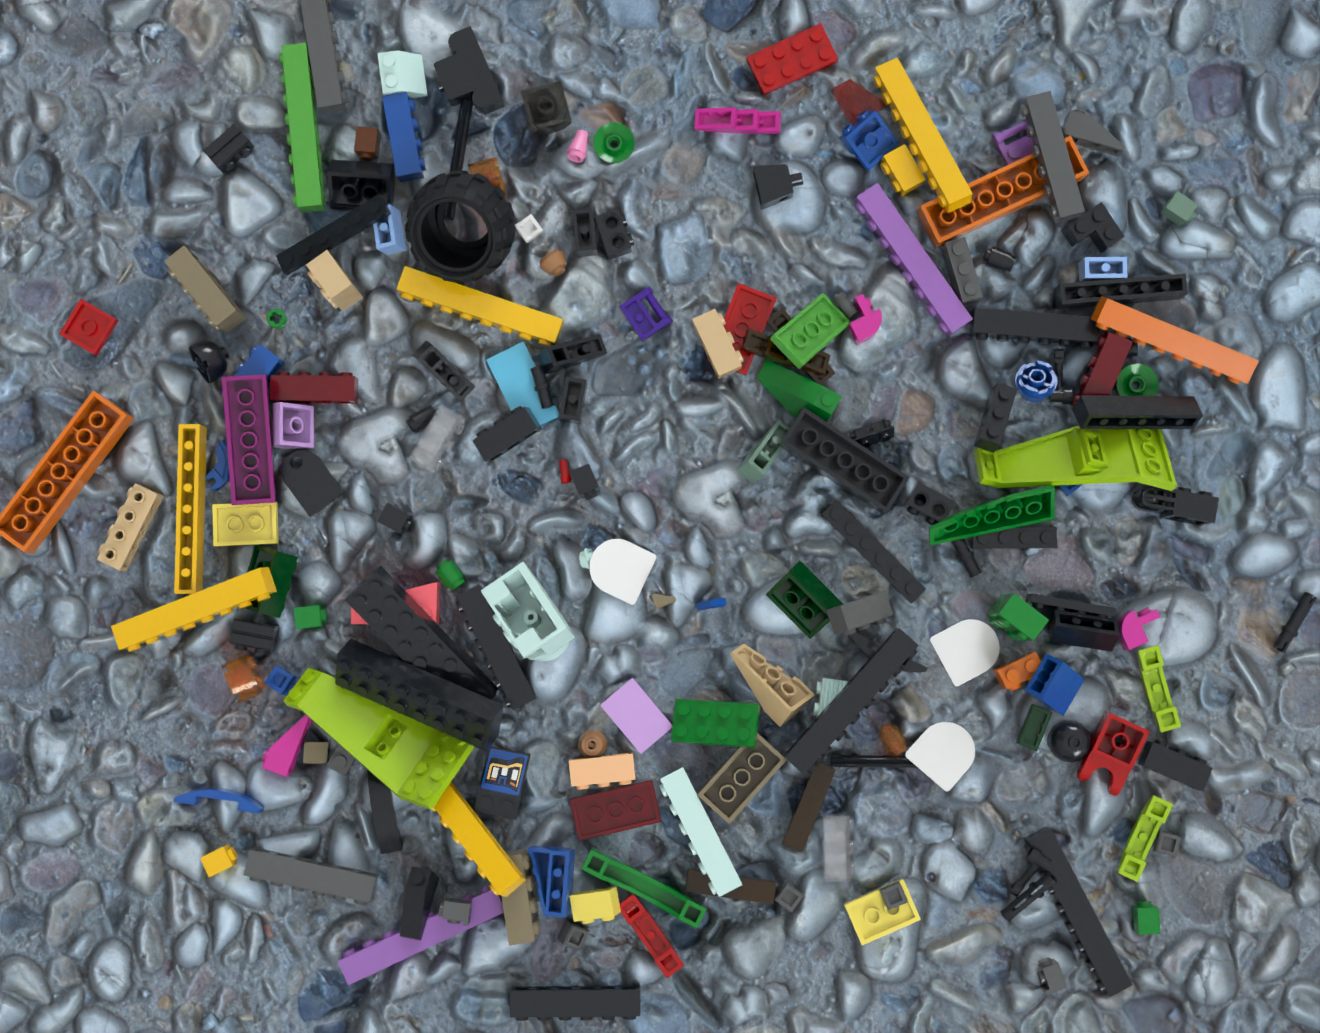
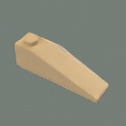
[730,644,815,727]

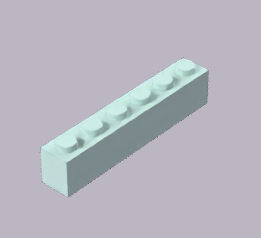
[659,767,743,897]

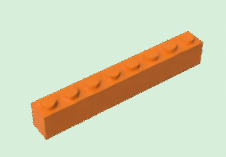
[1091,296,1259,385]

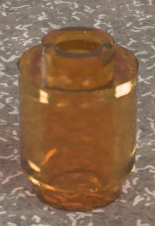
[878,723,908,756]

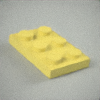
[212,502,279,547]
[844,879,921,945]

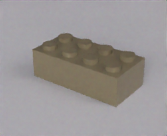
[164,246,247,334]
[697,733,787,824]
[501,849,541,946]

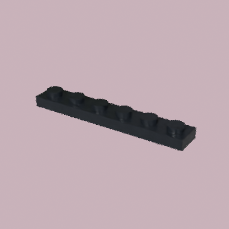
[276,194,391,275]
[821,500,926,604]

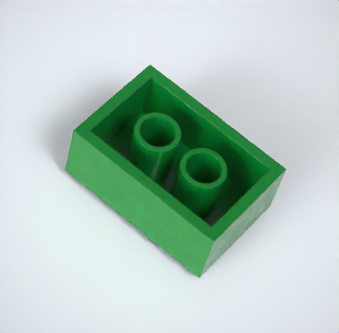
[986,593,1049,642]

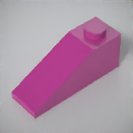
[262,715,312,777]

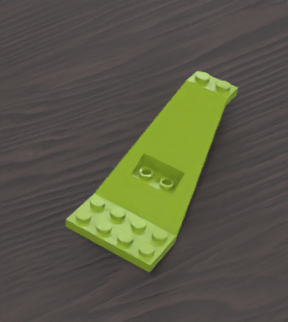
[974,426,1177,491]
[283,668,474,810]

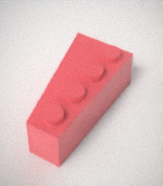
[351,582,440,625]

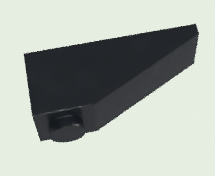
[537,334,607,374]
[412,340,475,402]
[400,867,439,941]

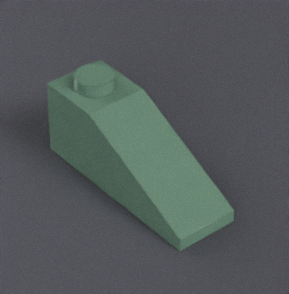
[737,419,788,484]

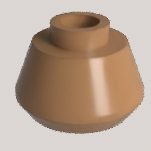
[540,249,567,276]
[578,730,607,758]

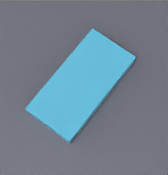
[486,341,559,426]

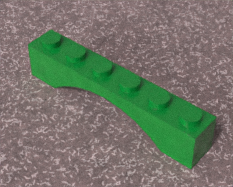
[581,847,707,929]

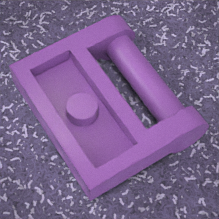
[992,119,1033,166]

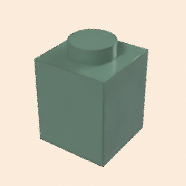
[1160,191,1198,227]

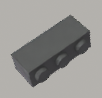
[941,237,983,306]
[827,591,893,636]

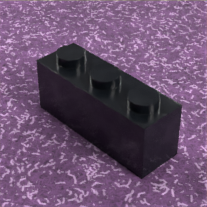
[974,382,1017,453]
[472,406,542,462]
[1048,610,1120,652]
[1138,739,1213,792]

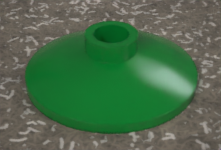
[593,122,635,164]
[1116,364,1158,396]

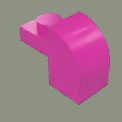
[848,294,882,345]
[1118,607,1160,650]

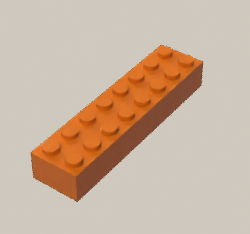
[916,136,1089,249]
[0,390,135,554]

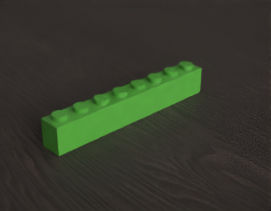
[279,43,326,213]

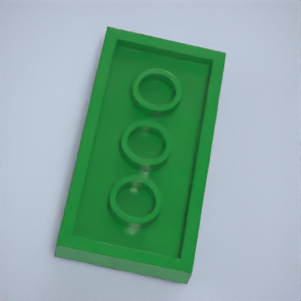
[671,699,760,748]

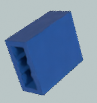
[1025,653,1085,716]

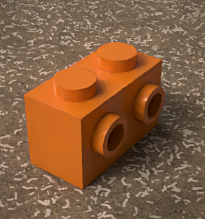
[993,652,1041,691]

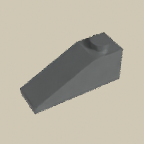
[1062,110,1125,157]

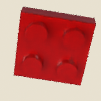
[59,299,119,356]

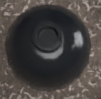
[189,340,229,383]
[1047,720,1092,763]

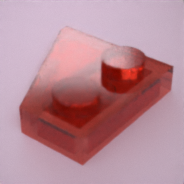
[831,79,887,125]

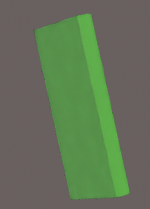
[770,293,851,369]

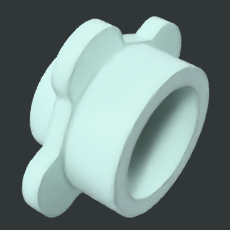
[579,548,593,569]

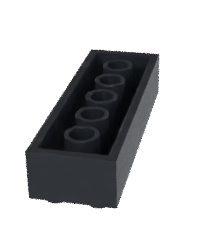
[777,407,910,514]

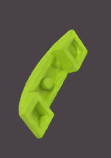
[1137,645,1181,733]
[1117,795,1173,882]

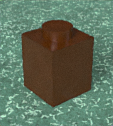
[354,126,381,160]

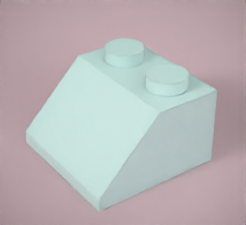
[377,50,428,98]

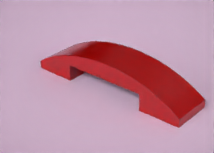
[620,894,684,978]

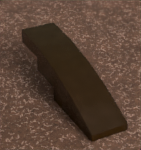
[741,329,831,375]
[782,761,835,853]
[685,869,776,904]

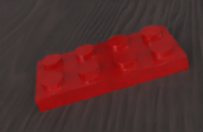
[746,23,838,96]
[707,283,777,376]

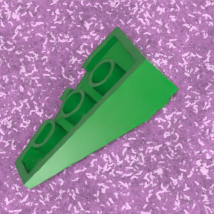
[756,359,842,422]

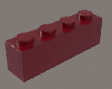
[1071,332,1133,410]
[270,372,359,404]

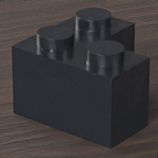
[1061,202,1125,253]

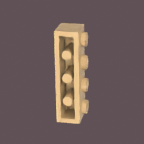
[97,483,164,571]

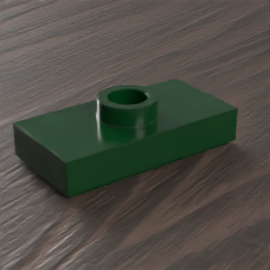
[1016,704,1053,751]

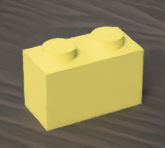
[569,886,621,924]

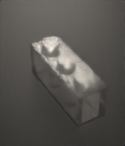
[409,405,465,473]
[822,814,855,882]

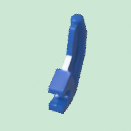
[206,440,230,491]

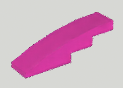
[694,107,782,134]

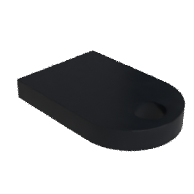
[281,450,345,517]

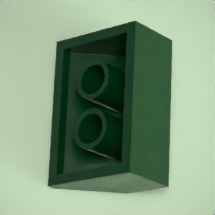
[246,545,298,618]
[765,561,843,639]

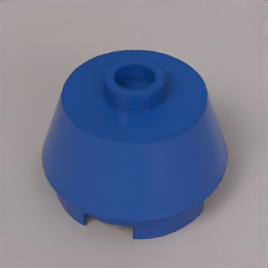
[1015,360,1058,403]

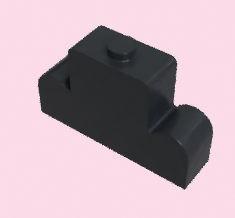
[434,26,505,114]

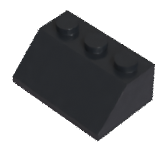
[327,160,395,210]

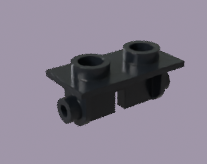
[850,419,894,448]

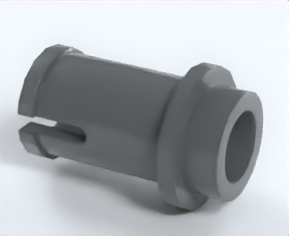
[833,291,859,319]

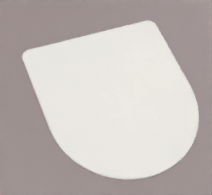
[589,539,656,605]
[930,619,1000,686]
[905,722,975,791]

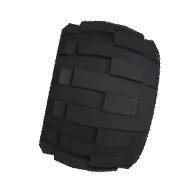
[405,171,516,283]

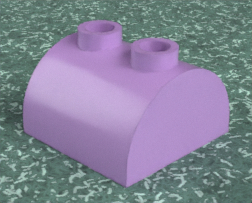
[272,402,314,449]

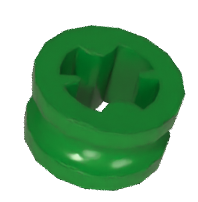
[267,309,287,329]

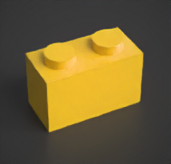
[880,144,926,197]

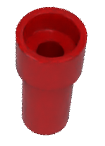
[559,459,571,484]

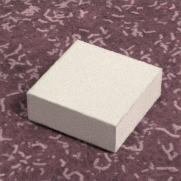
[515,214,543,244]

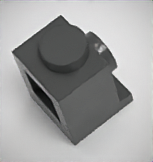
[439,898,473,926]
[1037,958,1067,995]

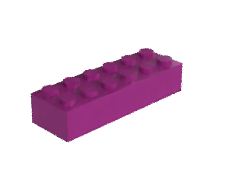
[222,374,276,505]

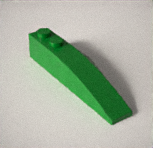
[929,485,1055,546]

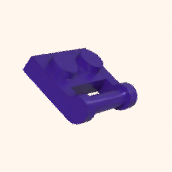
[619,287,673,342]

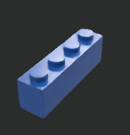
[382,92,426,182]

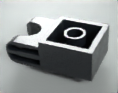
[1132,486,1219,526]

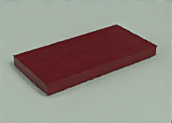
[569,780,662,841]

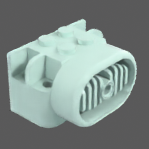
[481,562,576,661]

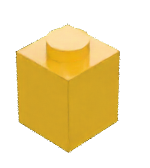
[200,844,238,877]

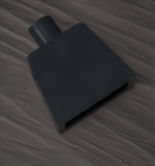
[753,164,803,210]

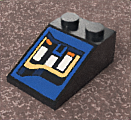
[474,746,531,820]

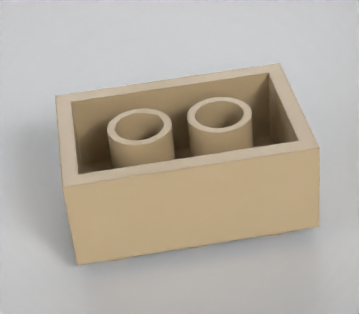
[306,250,363,312]

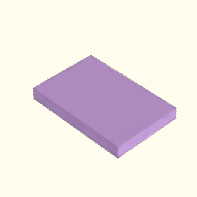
[600,678,673,754]

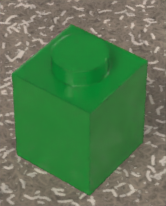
[294,605,328,629]
[1131,901,1160,935]

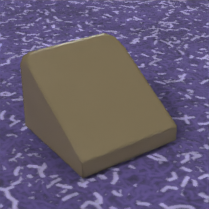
[651,594,676,609]
[303,741,329,764]

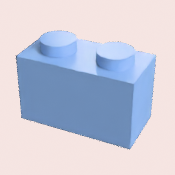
[373,204,406,255]
[1078,257,1127,282]

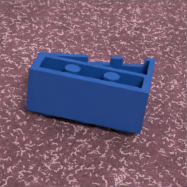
[528,845,575,918]

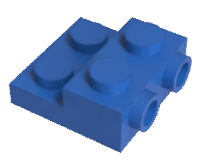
[839,110,899,170]

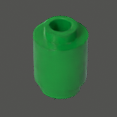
[435,560,465,592]

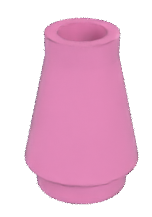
[566,130,588,163]

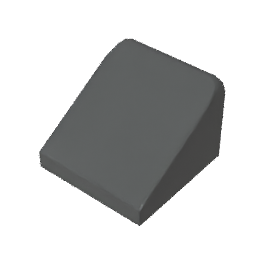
[557,920,589,950]

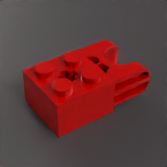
[1076,711,1150,796]

